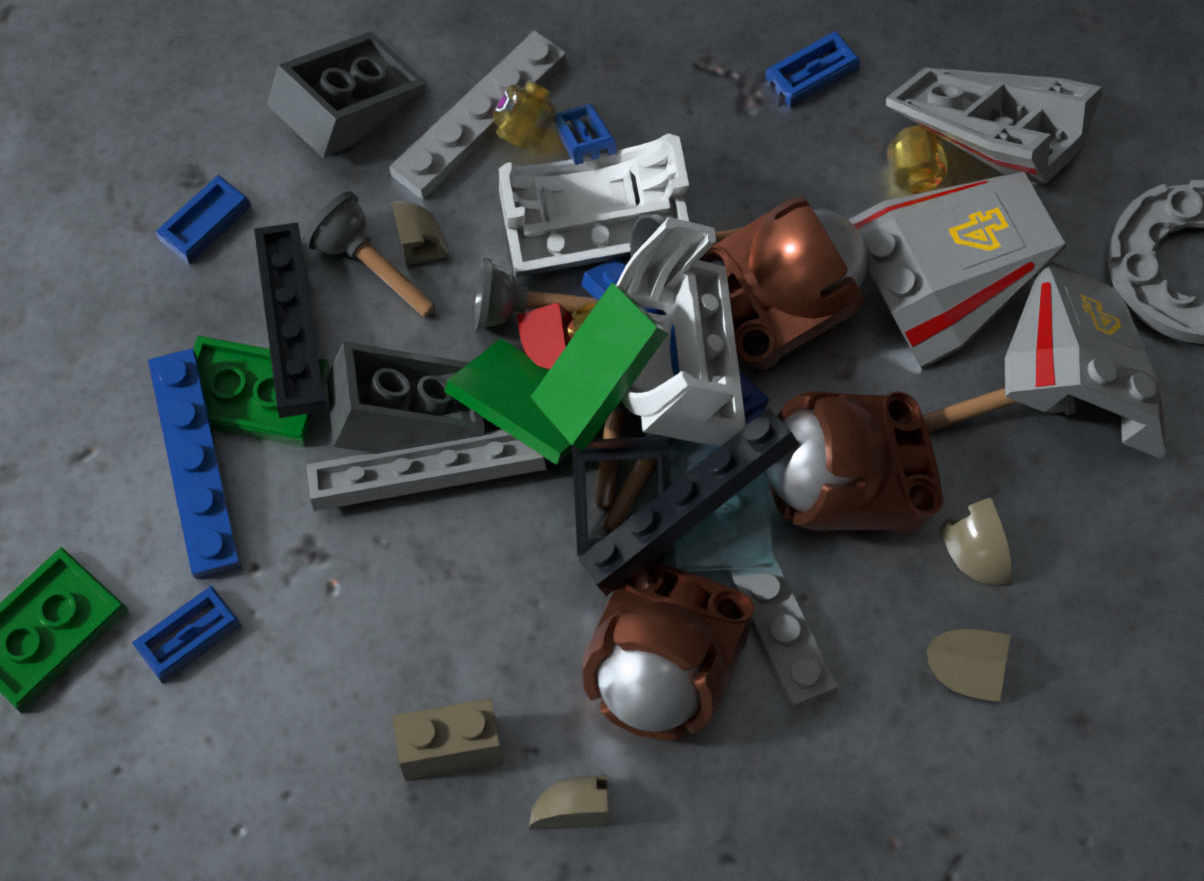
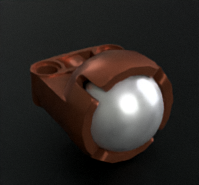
[699,196,867,370]
[766,391,943,535]
[582,562,754,741]

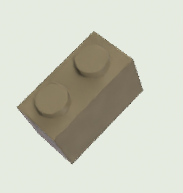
[392,698,503,781]

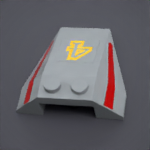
[886,68,1102,184]
[849,172,1067,370]
[1005,262,1166,458]

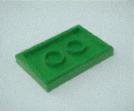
[531,282,669,451]
[193,335,330,447]
[445,338,572,465]
[0,547,129,713]

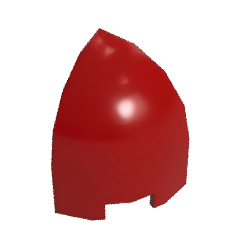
[517,302,577,370]

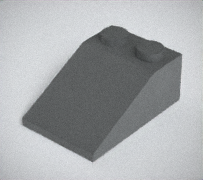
[267,31,428,158]
[326,341,485,454]

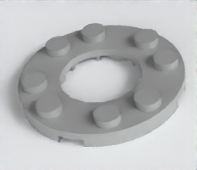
[1108,180,1204,344]

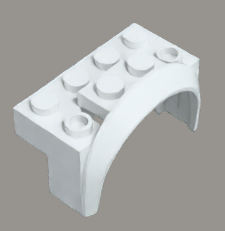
[499,134,689,278]
[617,217,746,447]

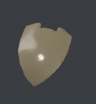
[391,201,450,266]
[940,497,1012,585]
[927,628,1011,702]
[529,775,609,829]

